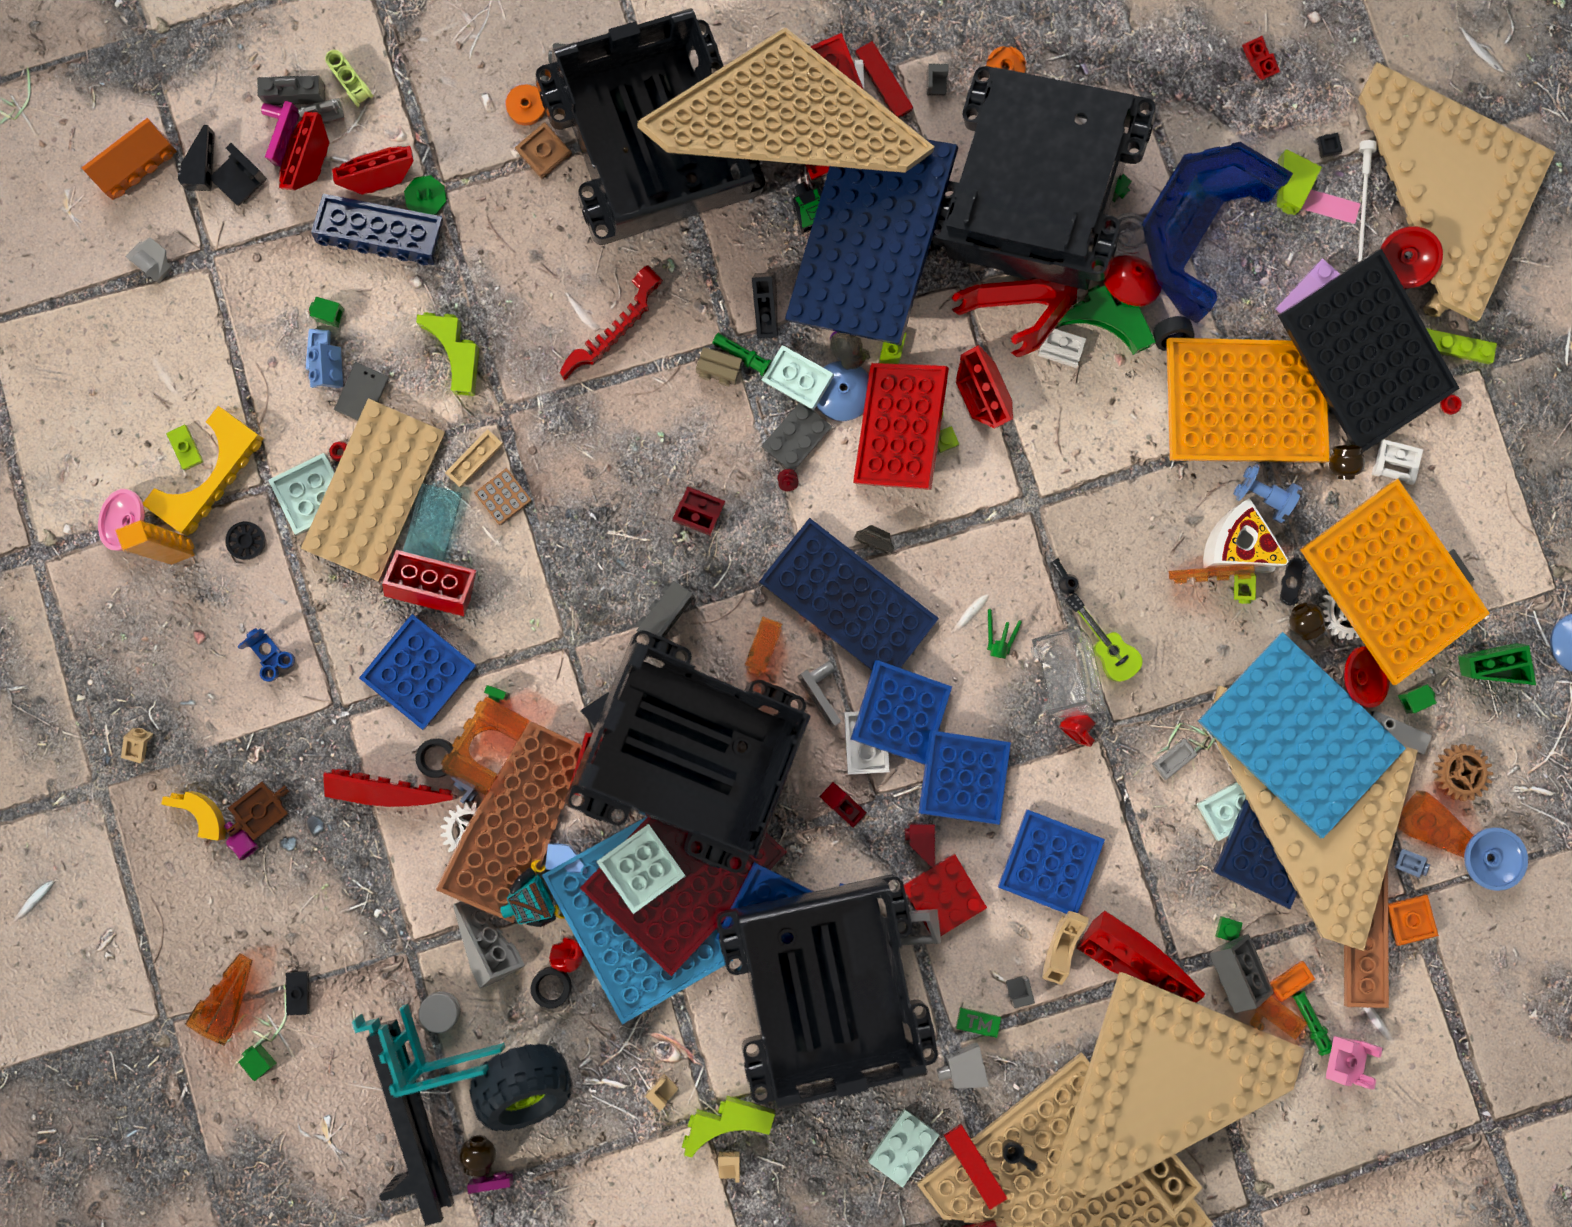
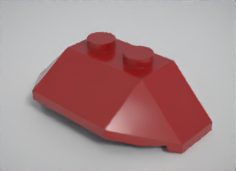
[279,112,330,190]
[332,146,414,195]
[956,345,1013,429]

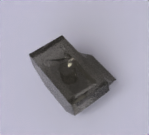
[853,525,894,556]

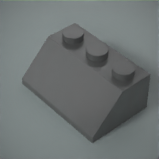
[636,581,695,637]
[1209,934,1274,1013]

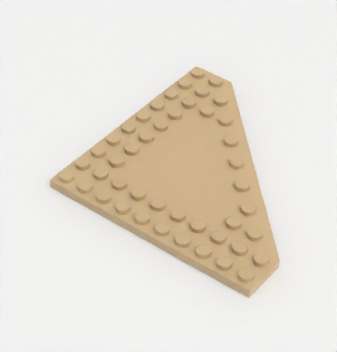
[638,27,934,172]
[1358,62,1555,322]
[1213,686,1418,951]
[1052,972,1305,1198]
[916,1052,1213,1227]

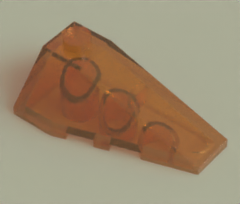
[1397,791,1474,858]
[185,953,253,1046]

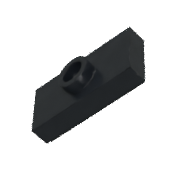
[286,971,309,1015]

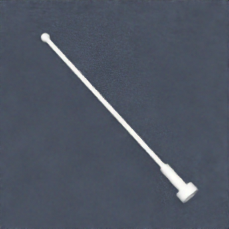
[1358,140,1377,262]

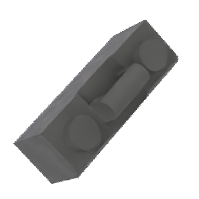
[257,75,325,105]

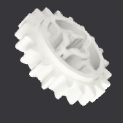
[1319,590,1360,640]
[441,802,477,852]

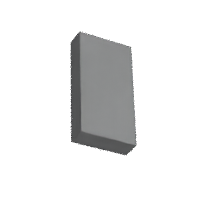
[1152,738,1198,780]

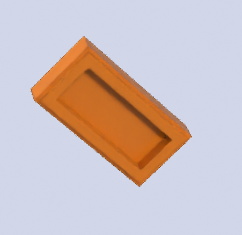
[1270,961,1315,1002]

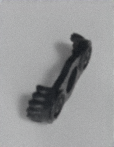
[1280,558,1306,606]

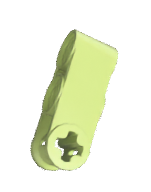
[325,50,374,108]

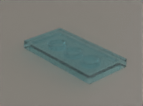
[403,483,462,562]

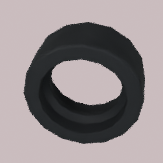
[1153,316,1195,351]
[416,739,457,778]
[530,967,572,1009]

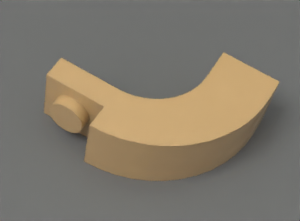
[1042,911,1089,985]

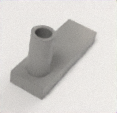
[797,661,841,728]
[1371,711,1432,754]

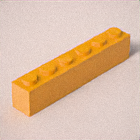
[115,520,195,565]

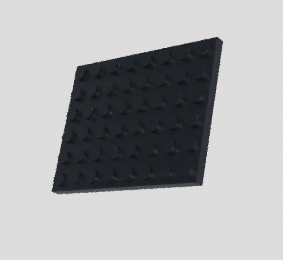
[1277,249,1460,453]

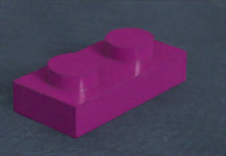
[467,1171,514,1194]

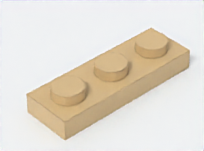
[445,429,504,488]

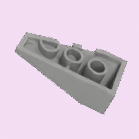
[453,901,525,988]

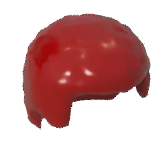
[549,938,584,973]

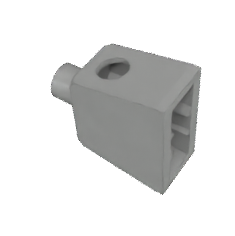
[936,1043,989,1089]

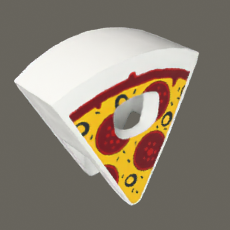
[1203,498,1288,573]

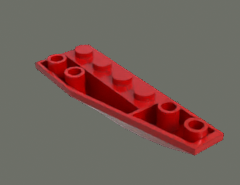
[323,768,457,807]
[1076,910,1205,1003]

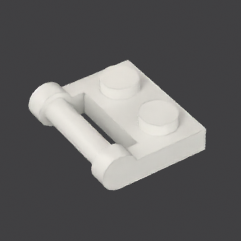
[1372,439,1423,485]

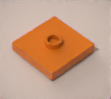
[1388,894,1439,946]

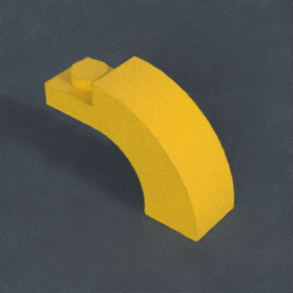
[161,791,226,841]

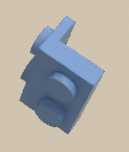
[307,343,343,388]

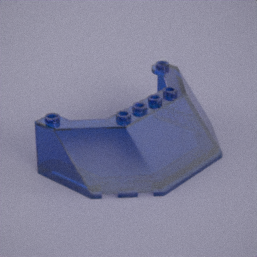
[1142,142,1293,323]

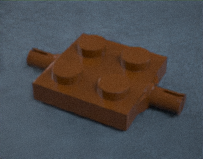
[226,781,290,841]

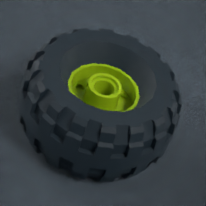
[469,1044,572,1131]

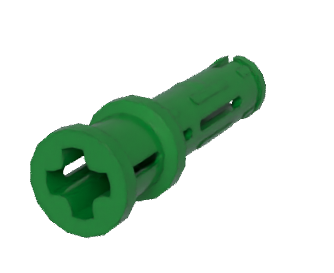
[712,332,772,377]
[1292,991,1332,1056]

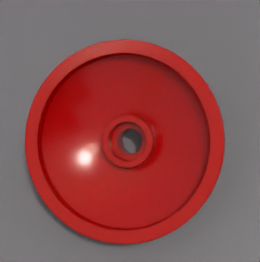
[1380,226,1443,288]
[1104,255,1162,306]
[1344,646,1390,708]

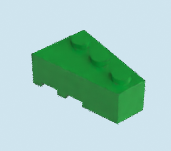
[1458,643,1536,685]

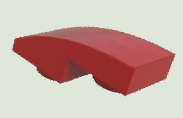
[1242,36,1280,80]

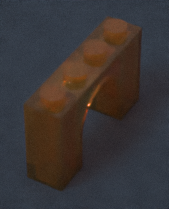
[745,616,782,678]
[441,697,530,795]

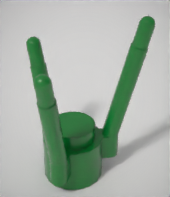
[987,609,1022,659]

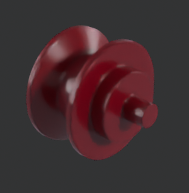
[777,469,799,492]

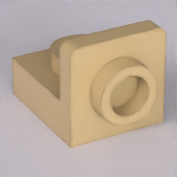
[121,728,153,764]

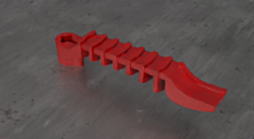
[560,265,663,380]

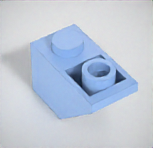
[545,843,587,874]

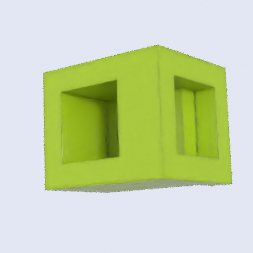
[1234,574,1257,604]

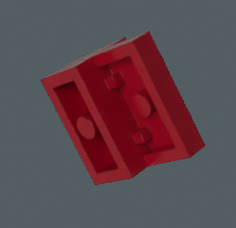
[672,486,725,536]

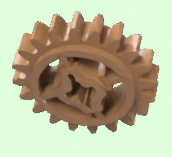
[1433,744,1493,801]

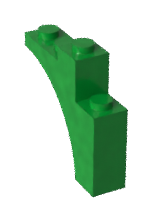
[1055,285,1156,355]

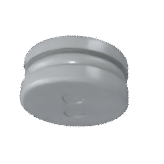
[419,991,461,1033]

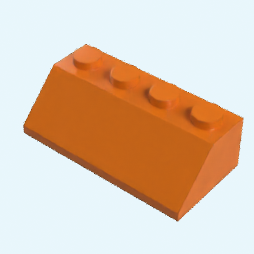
[82,118,177,200]

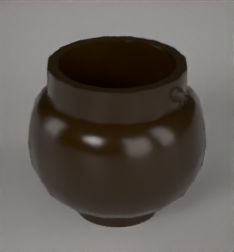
[1329,445,1365,480]
[1289,603,1327,641]
[459,1135,496,1177]

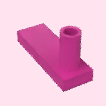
[261,101,300,167]

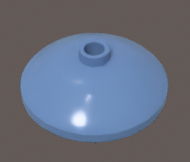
[817,361,869,421]
[1550,614,1572,672]
[1464,827,1528,891]

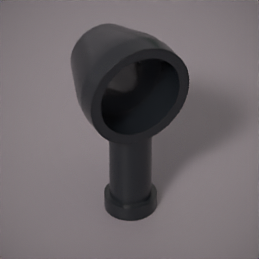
[1050,558,1079,594]
[1002,1139,1037,1172]

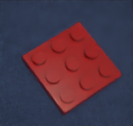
[904,854,987,936]

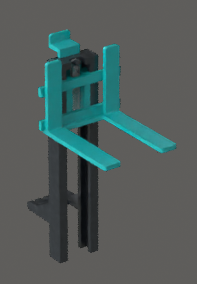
[352,1004,506,1226]

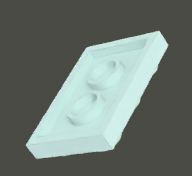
[762,345,835,410]
[1196,781,1246,841]
[868,1108,939,1188]

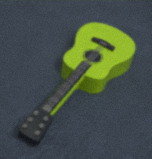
[1065,593,1142,682]

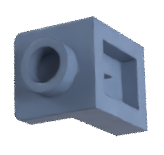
[451,771,479,804]
[1395,849,1430,879]

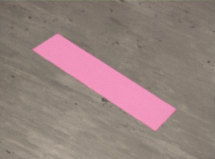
[1302,190,1360,224]

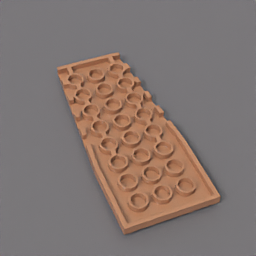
[436,721,582,923]

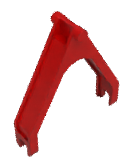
[952,279,1077,357]

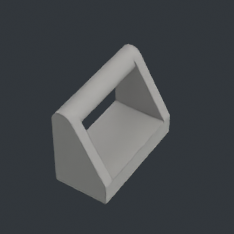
[898,909,941,945]

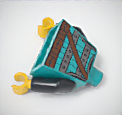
[500,859,565,927]

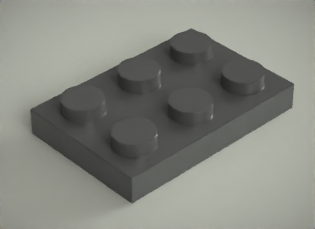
[761,403,832,471]

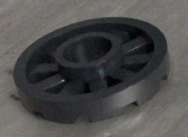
[225,521,266,560]

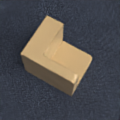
[645,1074,678,1111]
[718,1151,740,1183]

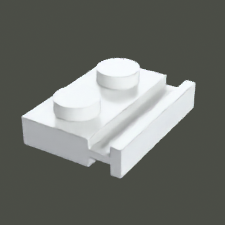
[1038,329,1086,368]

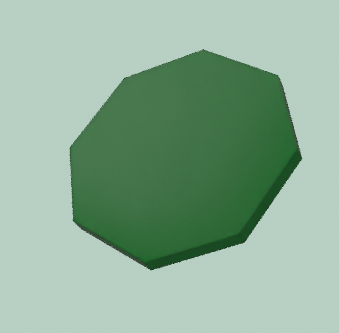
[404,175,447,215]

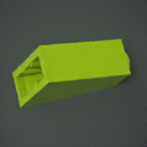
[1277,149,1322,215]

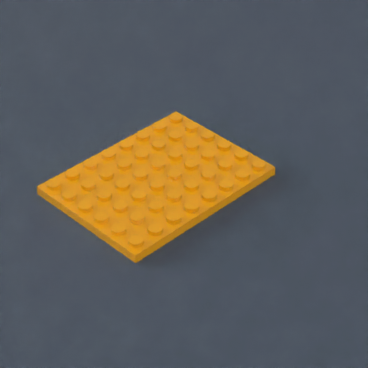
[1166,338,1329,463]
[1300,479,1490,685]

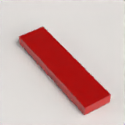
[855,41,914,118]
[944,1124,1008,1210]

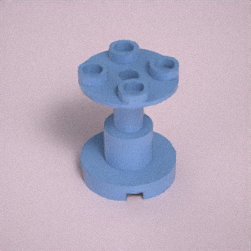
[1233,464,1302,523]

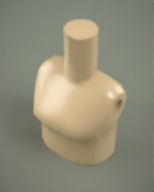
[1423,292,1450,317]

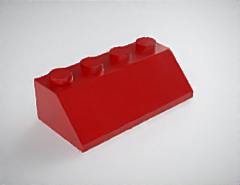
[382,550,476,616]

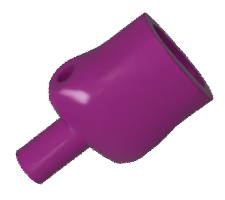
[224,822,259,860]

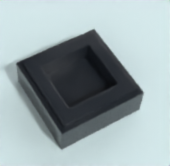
[1317,133,1343,158]

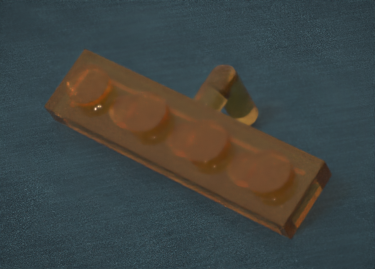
[1169,565,1256,584]
[1250,996,1307,1040]

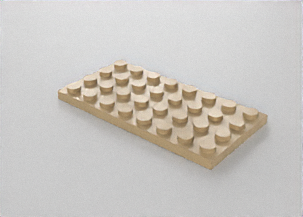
[301,398,445,581]

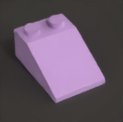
[1276,258,1340,313]

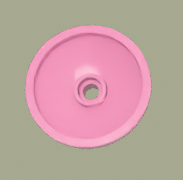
[98,489,145,551]

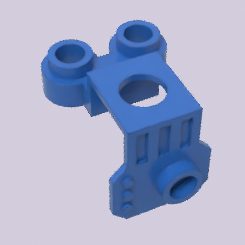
[238,628,295,682]

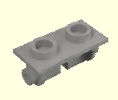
[298,98,344,123]

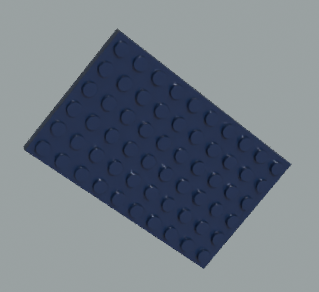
[785,139,959,346]

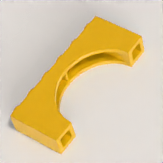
[142,406,264,536]

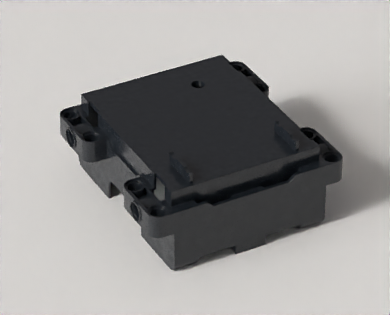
[536,8,766,245]
[931,66,1156,290]
[566,630,811,873]
[716,874,938,1110]

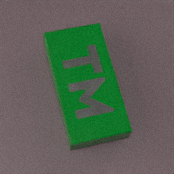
[955,1007,1001,1038]

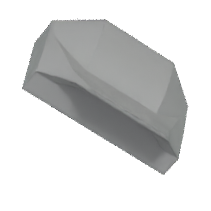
[125,237,172,284]

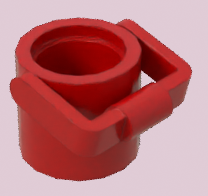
[1059,707,1096,747]

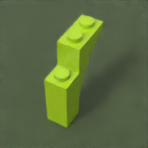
[416,312,479,396]
[681,1096,775,1158]

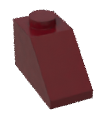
[819,782,867,828]
[904,824,935,867]

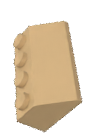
[1138,1154,1202,1218]

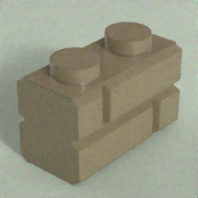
[696,347,742,387]

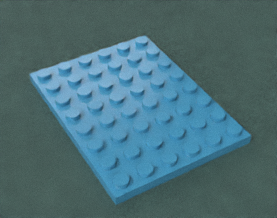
[1198,632,1406,838]
[542,817,733,1024]

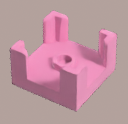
[1326,1036,1383,1090]

